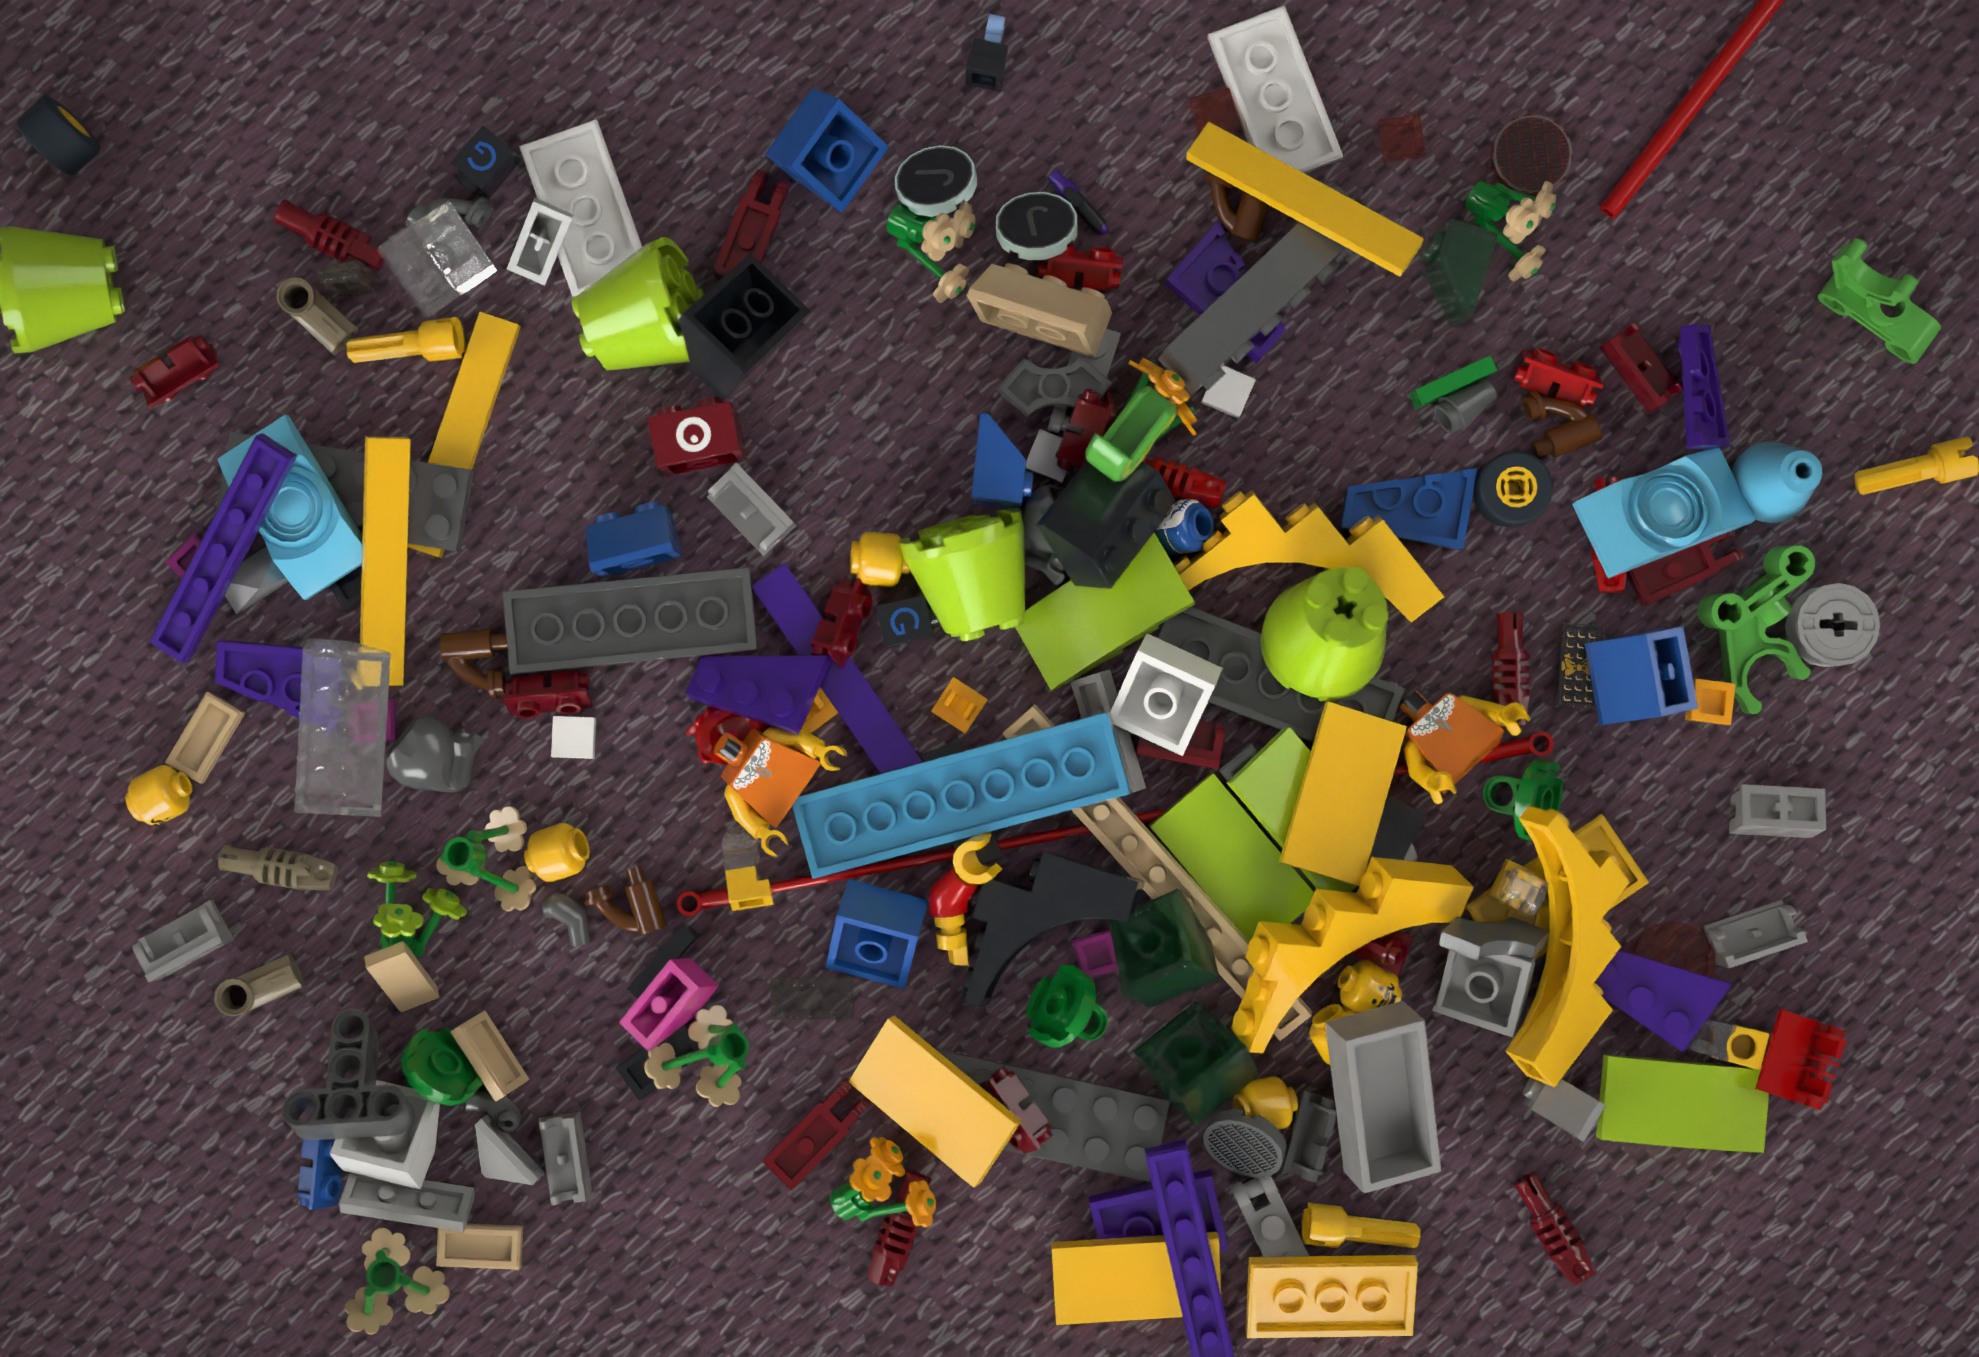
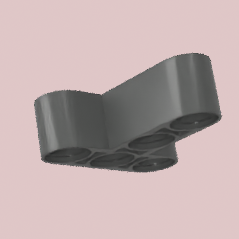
[282,1008,415,1140]

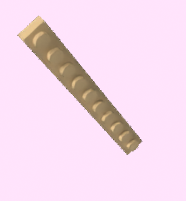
[1002,704,1312,1041]

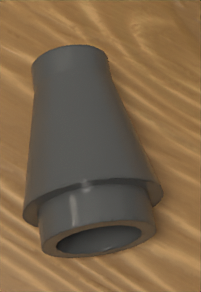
[1433,379,1497,434]

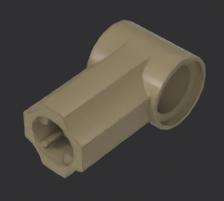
[276,277,359,355]
[214,954,305,1017]

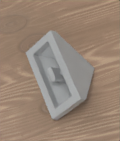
[506,198,574,286]
[225,546,289,614]
[475,1114,545,1185]

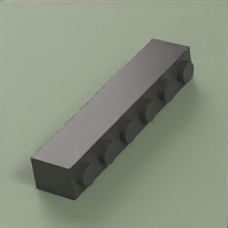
[1158,186,1354,395]

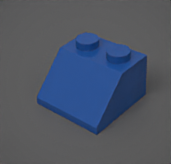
[765,88,889,213]
[971,413,1033,511]
[585,501,683,577]
[825,879,928,989]

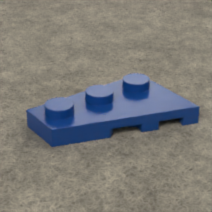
[1339,468,1477,550]

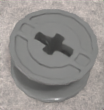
[1785,583,1880,667]

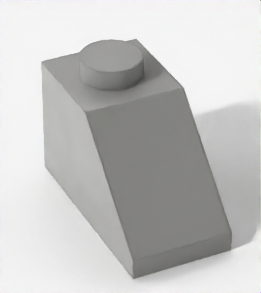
[1522,1078,1606,1142]

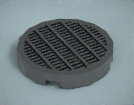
[1203,1109,1287,1178]

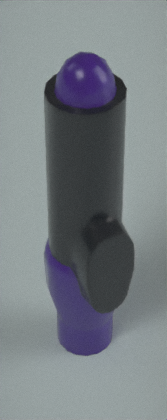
[1048,169,1108,235]

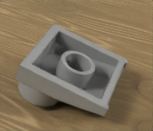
[1432,950,1535,1038]

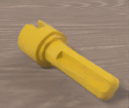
[347,317,466,363]
[1854,436,1979,495]
[1301,1202,1420,1248]

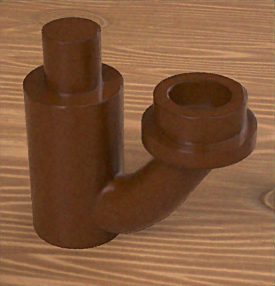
[1203,172,1269,243]
[1522,390,1602,458]
[440,628,507,699]
[584,866,667,935]

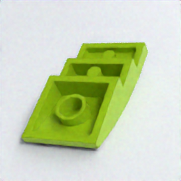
[1015,533,1195,692]
[1596,1055,1769,1153]

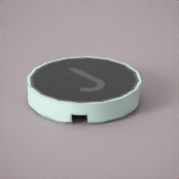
[895,145,977,217]
[996,192,1077,260]

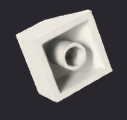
[1110,634,1223,756]
[330,1080,440,1189]

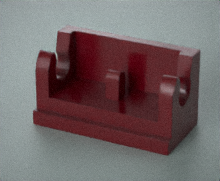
[1599,321,1683,413]
[1135,720,1225,769]

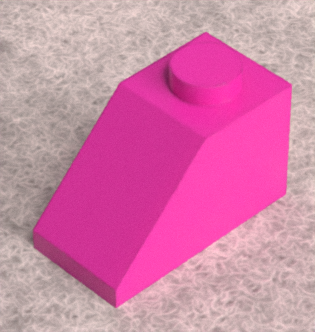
[619,958,719,1051]

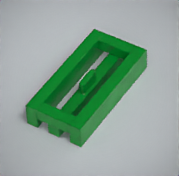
[1409,355,1497,410]

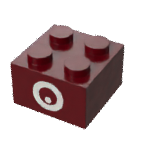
[647,397,748,477]

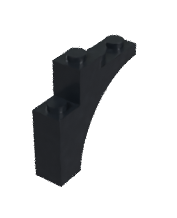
[963,852,1145,1008]

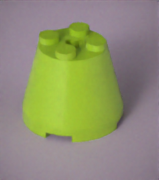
[0,226,125,354]
[571,237,704,371]
[899,508,1025,641]
[1260,566,1388,702]

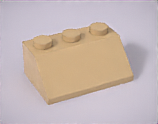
[967,263,1112,358]

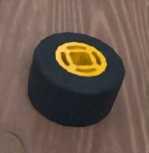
[16,95,101,176]
[1473,450,1553,528]

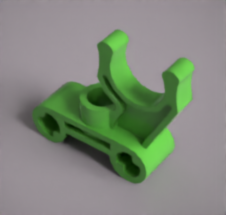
[1818,238,1941,364]
[1697,545,1815,714]

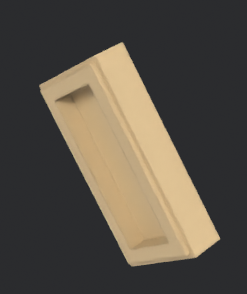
[165,692,246,784]
[364,941,439,1013]
[451,1010,530,1102]
[436,1223,523,1270]

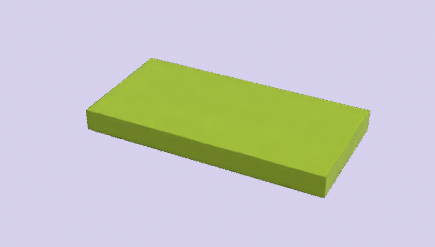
[1227,727,1357,892]
[1149,772,1314,941]

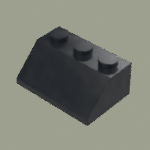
[679,253,811,400]
[1036,461,1176,589]

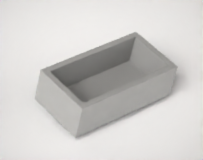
[1325,1001,1441,1193]

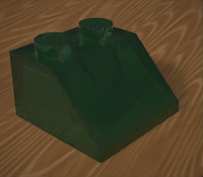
[1421,218,1498,328]
[1109,889,1219,1008]
[1133,1000,1259,1126]

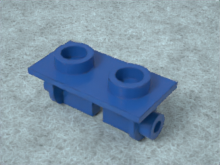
[297,1139,342,1210]

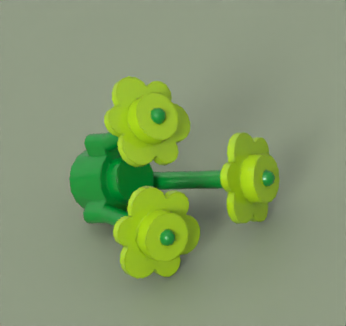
[367,861,467,957]

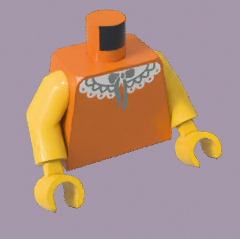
[1400,691,1531,804]
[714,727,847,857]

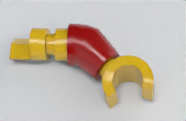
[928,832,1003,965]

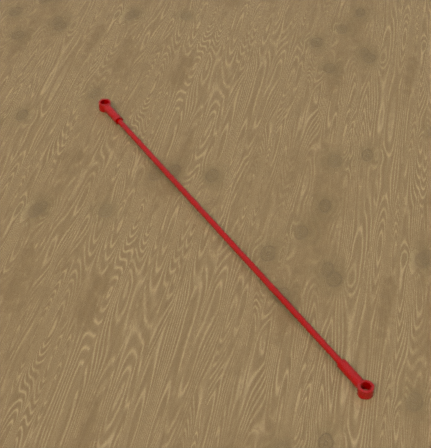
[677,731,1554,916]

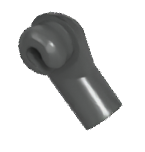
[541,893,591,947]
[464,1091,521,1133]

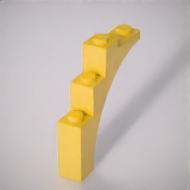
[1173,490,1444,623]
[1506,806,1630,1087]
[1230,857,1474,1053]

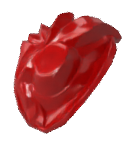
[686,706,769,765]

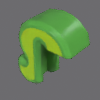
[1086,386,1177,482]

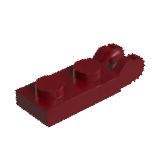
[712,169,791,278]
[1627,530,1746,607]
[762,1079,871,1191]

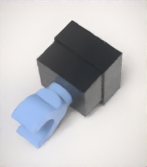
[965,14,1008,92]

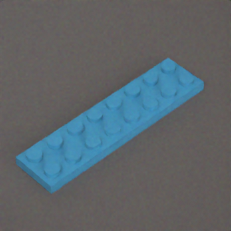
[792,711,1132,879]

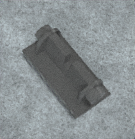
[1281,1090,1337,1183]

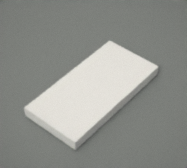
[1207,5,1344,174]
[519,120,642,297]

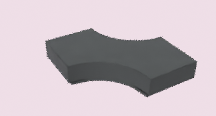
[996,356,1113,418]
[1439,917,1550,961]

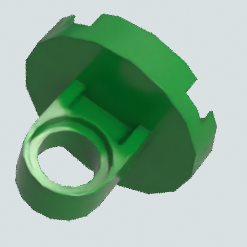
[1483,759,1563,842]
[1026,965,1108,1048]
[401,1028,483,1106]

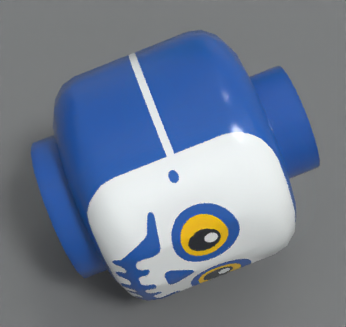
[1154,499,1214,555]

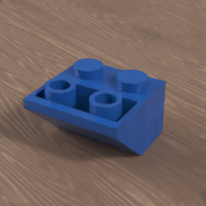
[1585,626,1698,725]

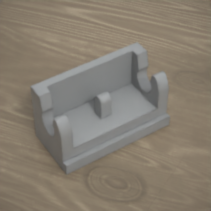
[707,462,796,556]
[1729,784,1826,838]
[132,900,234,983]
[1703,900,1808,968]
[539,1112,593,1205]

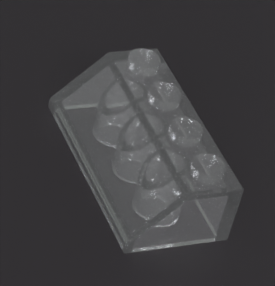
[295,638,391,817]

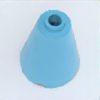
[1732,441,1822,523]

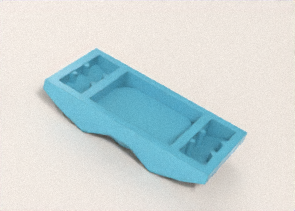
[217,415,363,600]
[1572,447,1756,579]

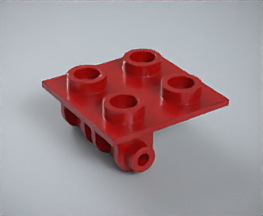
[1755,1009,1847,1110]

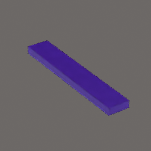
[149,433,298,664]
[752,563,923,774]
[1144,1139,1235,1357]

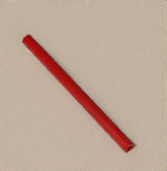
[1599,0,1785,219]

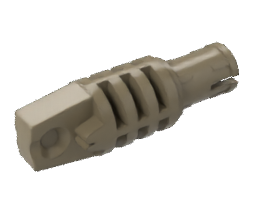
[218,845,338,891]

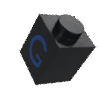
[451,125,521,198]
[876,595,940,648]

